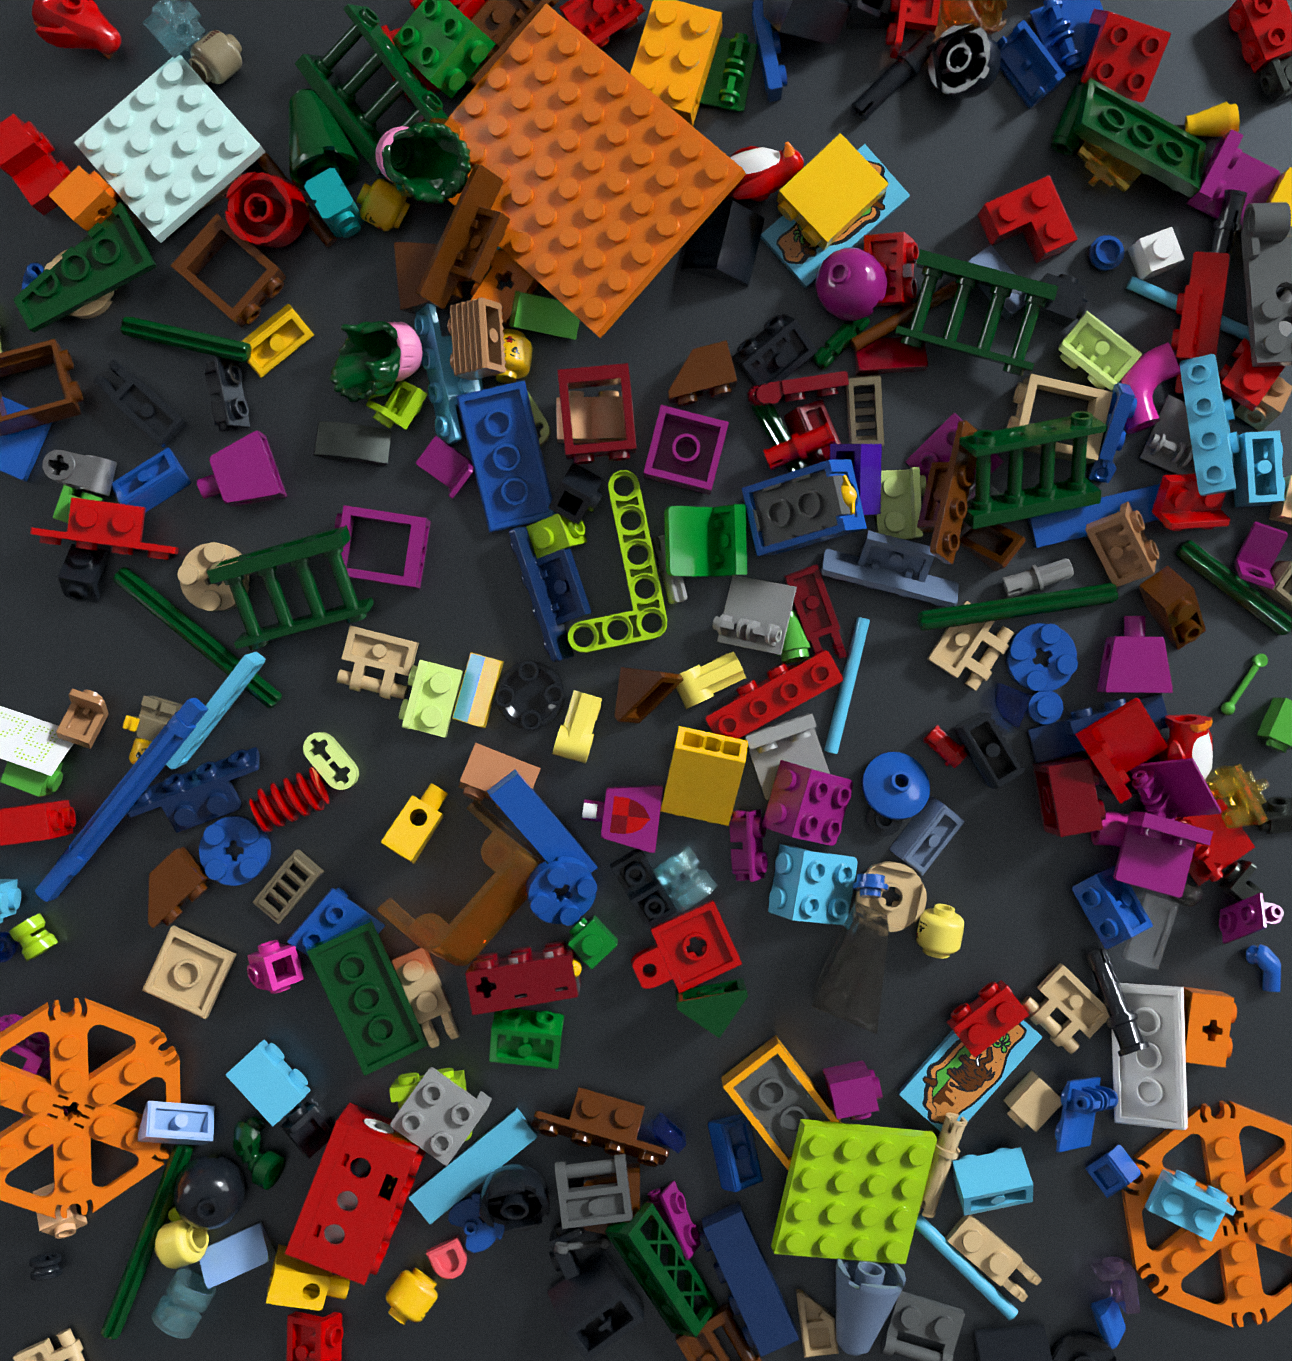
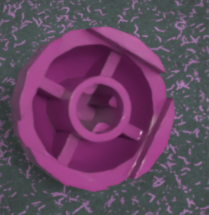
[815,248,887,321]

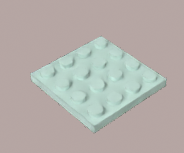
[74,53,265,243]

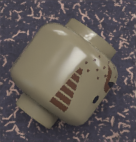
[189,30,242,84]

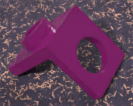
[416,435,473,499]
[1234,521,1288,589]

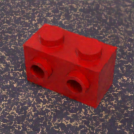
[1228,0,1292,73]

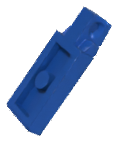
[1087,382,1137,483]

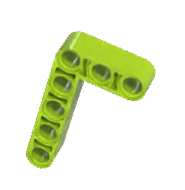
[568,470,667,653]

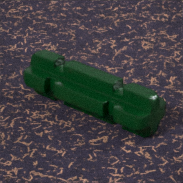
[812,317,870,369]

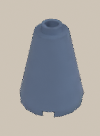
[835,1259,906,1356]

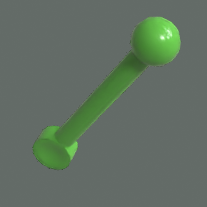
[1221,654,1268,716]

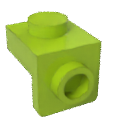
[366,380,428,430]
[526,513,587,559]

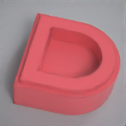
[426,1235,467,1279]

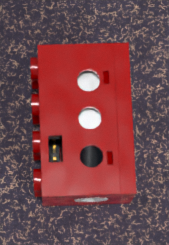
[284,1103,426,1285]

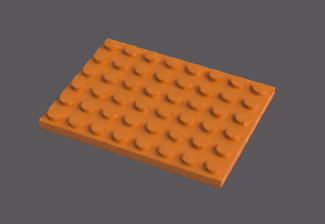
[445,4,746,338]

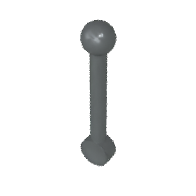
[554,1236,611,1254]

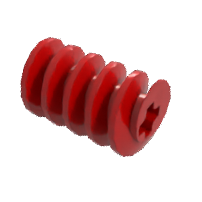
[249,767,330,833]

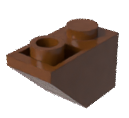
[668,340,737,407]
[1139,565,1206,650]
[148,847,210,928]

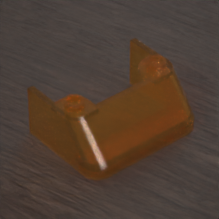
[377,800,545,966]

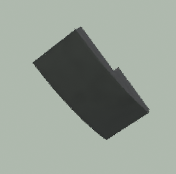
[313,421,392,467]

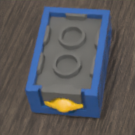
[742,459,867,556]

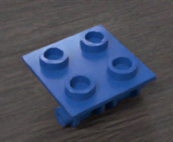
[1030,0,1103,73]
[287,887,385,956]
[1055,1077,1118,1152]

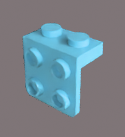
[768,844,858,925]

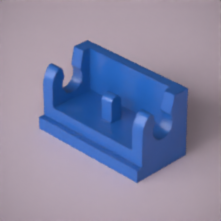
[997,20,1066,109]

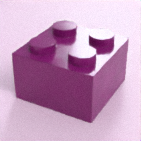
[643,405,729,495]

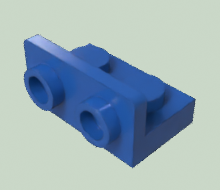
[1072,865,1153,949]

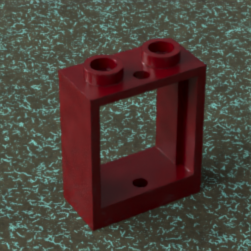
[557,363,637,464]

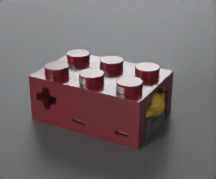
[465,941,582,1015]

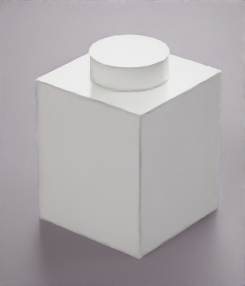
[1128,227,1184,280]

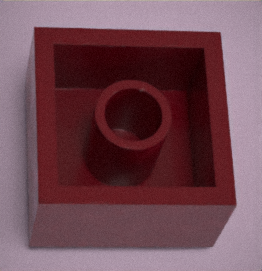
[1032,756,1106,837]

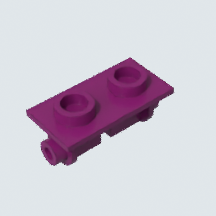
[729,809,768,882]
[1219,893,1284,944]
[647,1180,701,1260]

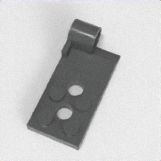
[1241,202,1292,367]

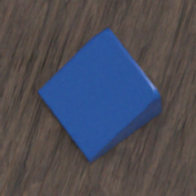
[1085,1145,1141,1198]
[1091,1296,1126,1349]

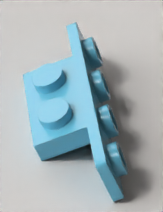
[414,303,484,445]
[1179,354,1240,496]

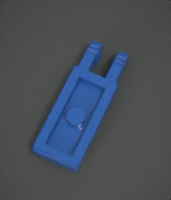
[752,0,787,102]

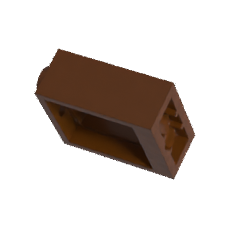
[170,213,286,328]
[0,339,83,436]

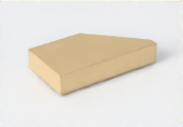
[796,1289,839,1358]

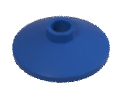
[862,752,930,820]

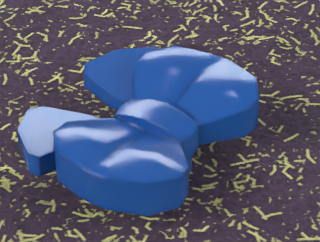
[448,1193,505,1253]

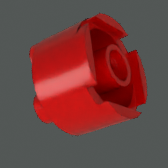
[225,172,310,248]

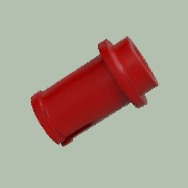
[922,725,968,768]

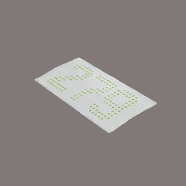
[0,706,74,776]

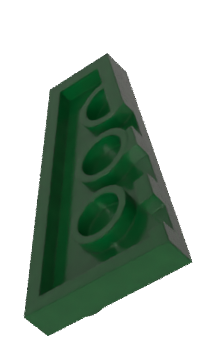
[13,202,157,333]

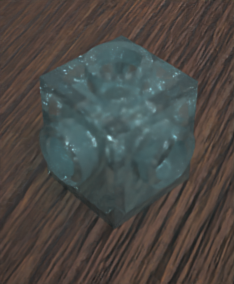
[142,0,205,59]

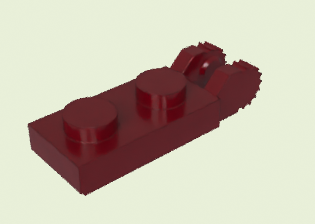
[747,371,849,406]
[784,564,847,659]

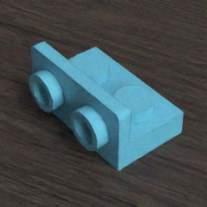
[1144,1169,1236,1241]

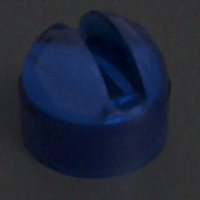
[0,932,18,962]

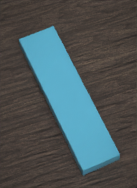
[166,651,266,770]
[408,1107,538,1224]

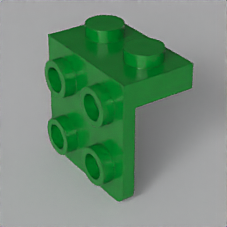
[393,0,496,99]
[664,504,748,577]

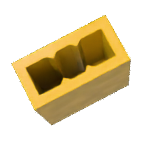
[777,133,889,251]
[660,726,748,826]

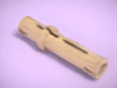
[919,1112,968,1218]

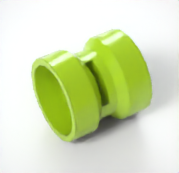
[9,913,58,962]

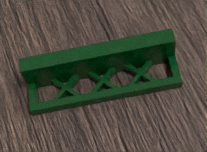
[605,1202,718,1338]

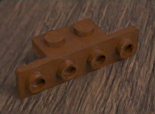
[465,0,559,86]
[416,164,510,309]
[917,420,978,564]
[531,1087,670,1167]

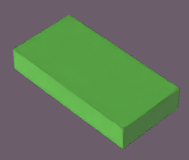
[509,291,580,340]

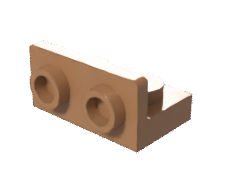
[1085,502,1159,587]

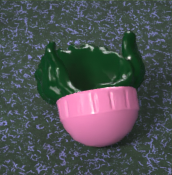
[376,122,472,204]
[330,321,423,403]

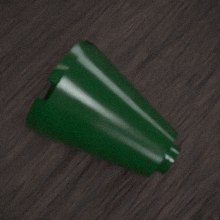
[288,89,359,191]

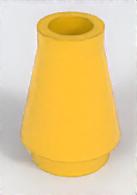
[1185,101,1240,137]

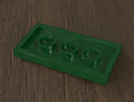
[1073,78,1206,198]
[306,919,428,1076]

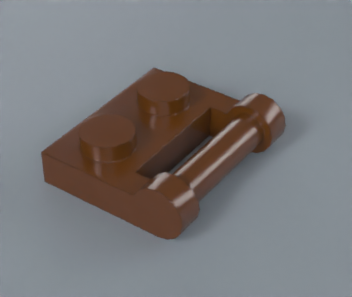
[675,1304,762,1361]

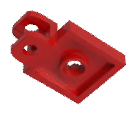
[631,899,742,993]

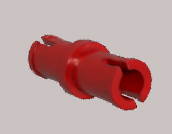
[763,422,836,471]

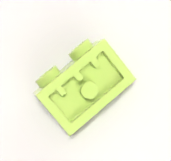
[875,467,926,540]
[399,660,464,738]

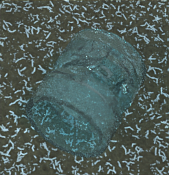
[653,846,717,912]
[151,1269,217,1339]

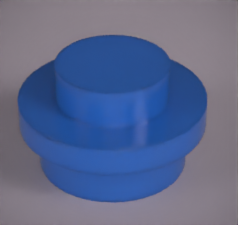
[1089,235,1124,271]
[1028,691,1063,725]
[853,874,888,898]

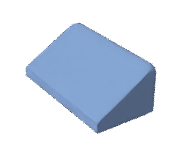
[138,1101,215,1146]
[200,1222,275,1289]

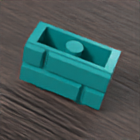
[304,168,365,238]

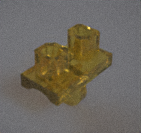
[1076,142,1142,193]
[1207,764,1270,828]

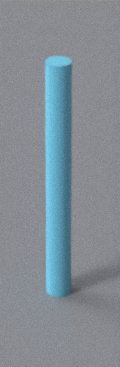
[1126,276,1250,341]
[824,617,870,754]
[915,1213,1018,1320]

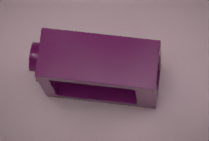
[329,505,431,589]

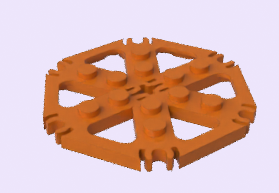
[0,998,181,1219]
[1121,1101,1292,1328]

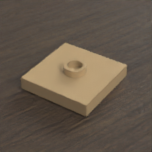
[142,926,237,1019]

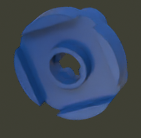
[1005,623,1078,692]
[199,815,271,886]
[526,856,597,926]

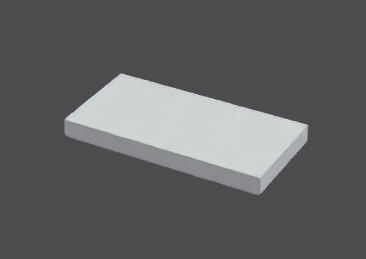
[1112,983,1188,1130]

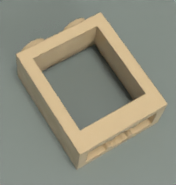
[1007,374,1113,465]

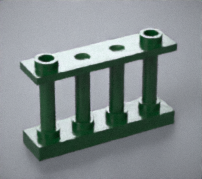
[294,4,449,175]
[895,249,1059,376]
[960,411,1106,529]
[207,525,374,650]

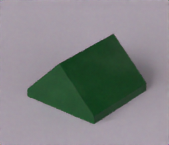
[675,978,748,1038]

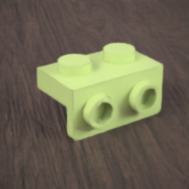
[1058,311,1142,392]

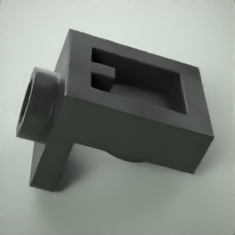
[1259,57,1292,104]
[1218,860,1268,903]

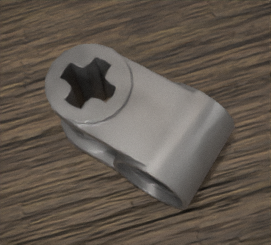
[42,450,117,497]

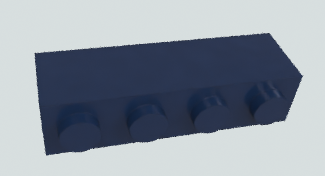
[699,1201,799,1357]

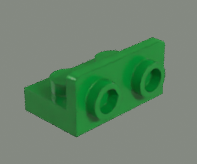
[489,1008,564,1069]

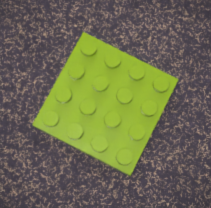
[771,1119,937,1264]

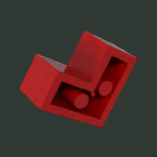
[0,113,71,216]
[977,175,1078,264]

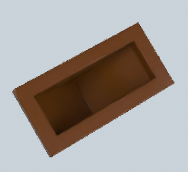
[959,523,1026,571]
[615,667,684,723]

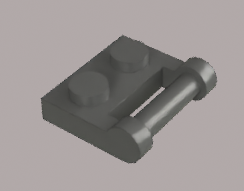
[555,1154,633,1229]
[880,1291,965,1361]

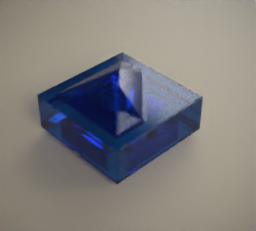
[652,1113,686,1154]

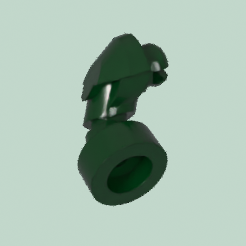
[233,1116,285,1190]

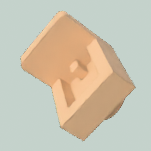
[33,1182,88,1239]

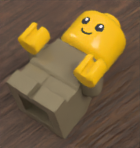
[122,696,183,765]

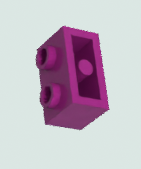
[823,1060,883,1120]

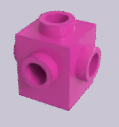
[247,940,304,994]

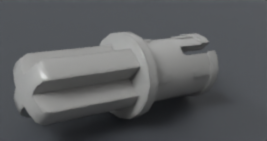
[652,535,688,604]
[1002,558,1074,598]

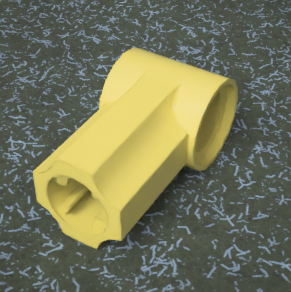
[676,651,746,709]
[552,690,602,764]

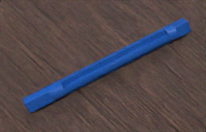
[35,698,209,902]

